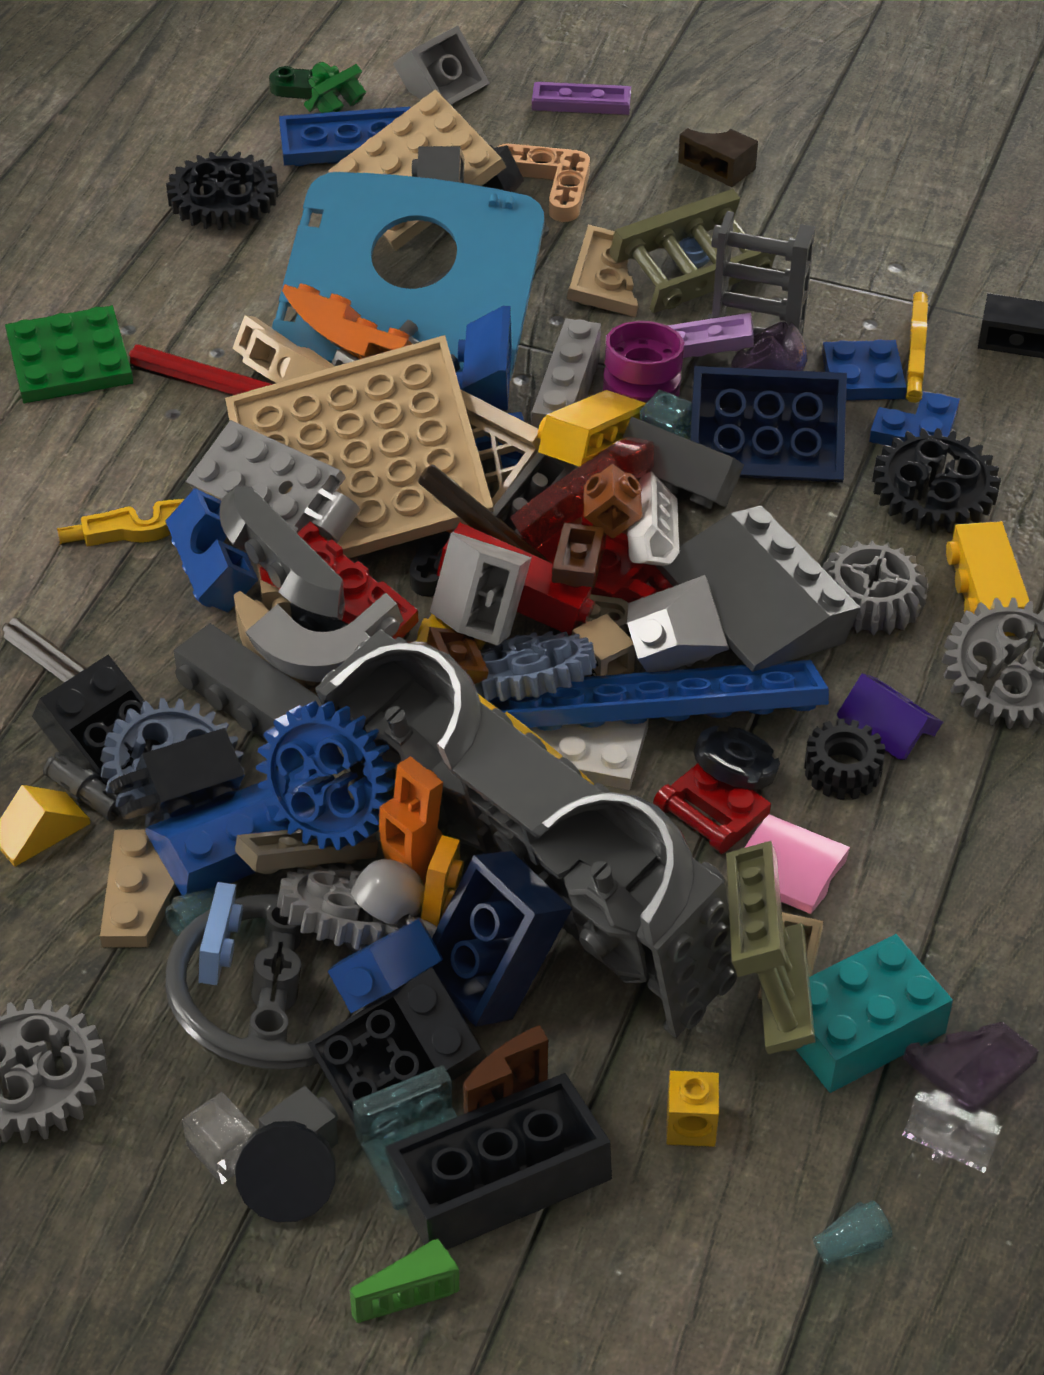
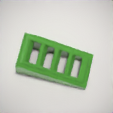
[350,1239,460,1323]

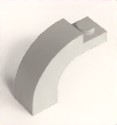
[246,593,404,682]

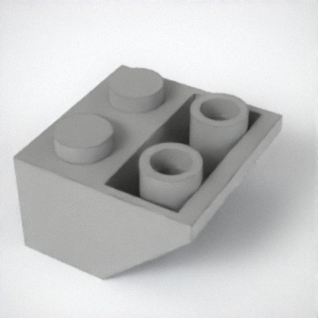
[430,532,532,645]

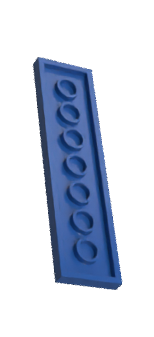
[482,660,829,731]

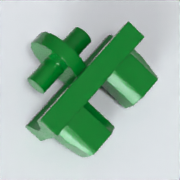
[304,62,366,113]

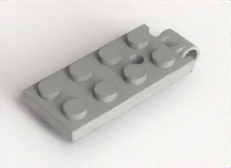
[185,420,361,543]

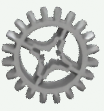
[822,540,929,636]

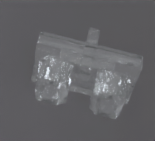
[902,1089,1002,1173]

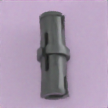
[43,752,121,821]

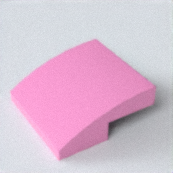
[744,814,850,914]

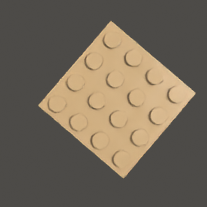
[328,89,506,251]

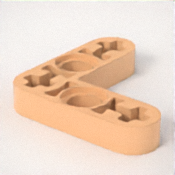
[498,144,590,222]

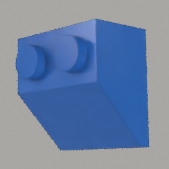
[456,306,512,410]

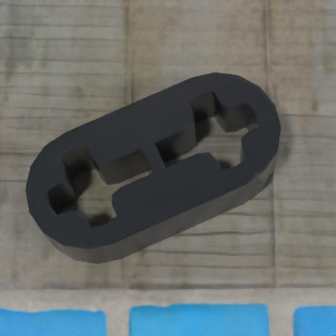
[409,531,451,597]

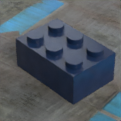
[426,851,572,1027]

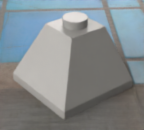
[627,575,729,672]

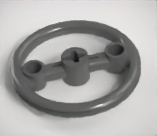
[165,894,382,1069]

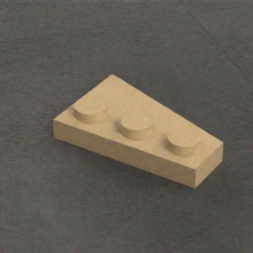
[567,224,638,317]
[100,829,177,947]

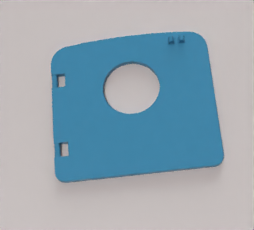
[272,172,545,380]

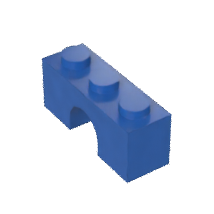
[166,488,258,613]

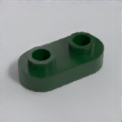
[269,66,313,99]

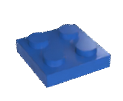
[822,339,907,400]

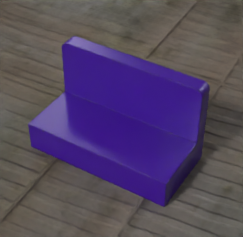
[837,673,943,760]

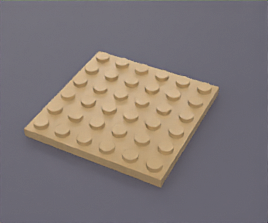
[225,335,495,558]

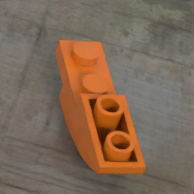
[282,283,412,359]
[379,756,443,886]

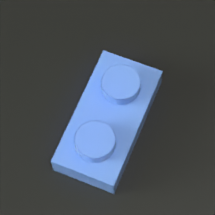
[198,882,243,985]

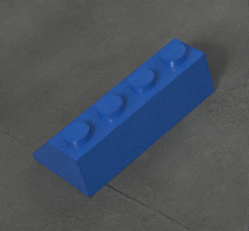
[145,765,321,902]

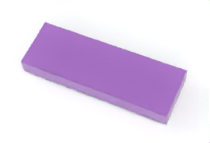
[532,82,631,115]

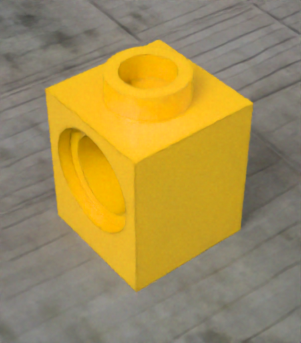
[666,1070,719,1147]

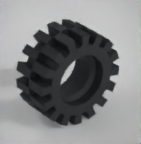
[804,719,885,800]

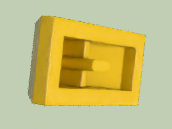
[0,785,90,867]

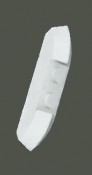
[627,471,680,566]

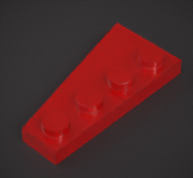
[260,521,419,639]

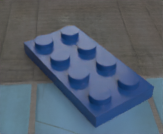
[279,107,411,166]

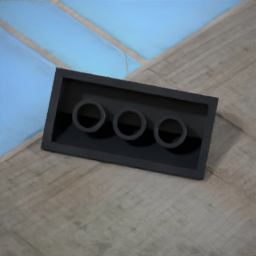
[385,1073,612,1250]

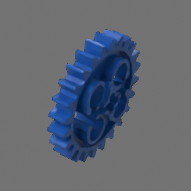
[256,701,396,850]

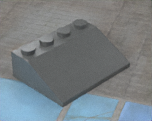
[655,505,860,672]

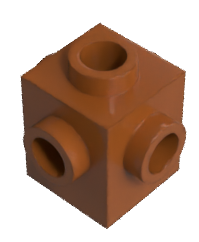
[584,464,642,539]

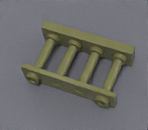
[609,189,776,313]
[726,841,816,1055]

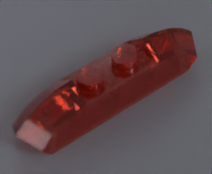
[510,437,654,549]

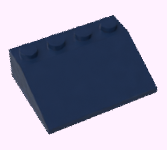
[690,366,847,482]

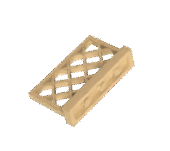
[460,389,541,507]

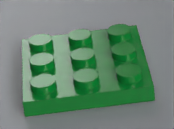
[5,305,134,404]

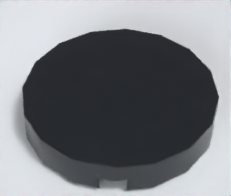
[693,726,780,790]
[235,1121,336,1222]

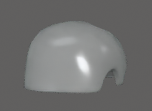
[351,859,425,924]

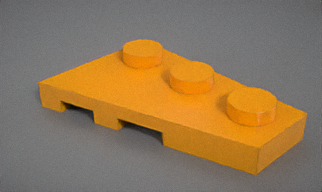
[421,835,464,928]

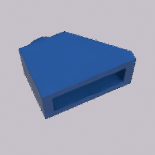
[328,918,443,1013]

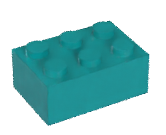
[796,934,953,1093]

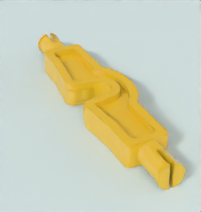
[906,292,928,403]
[57,499,184,546]

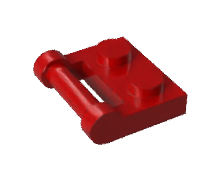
[653,763,771,854]

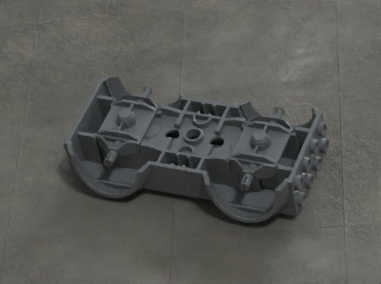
[315,629,738,1038]

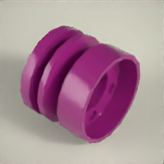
[603,321,684,418]

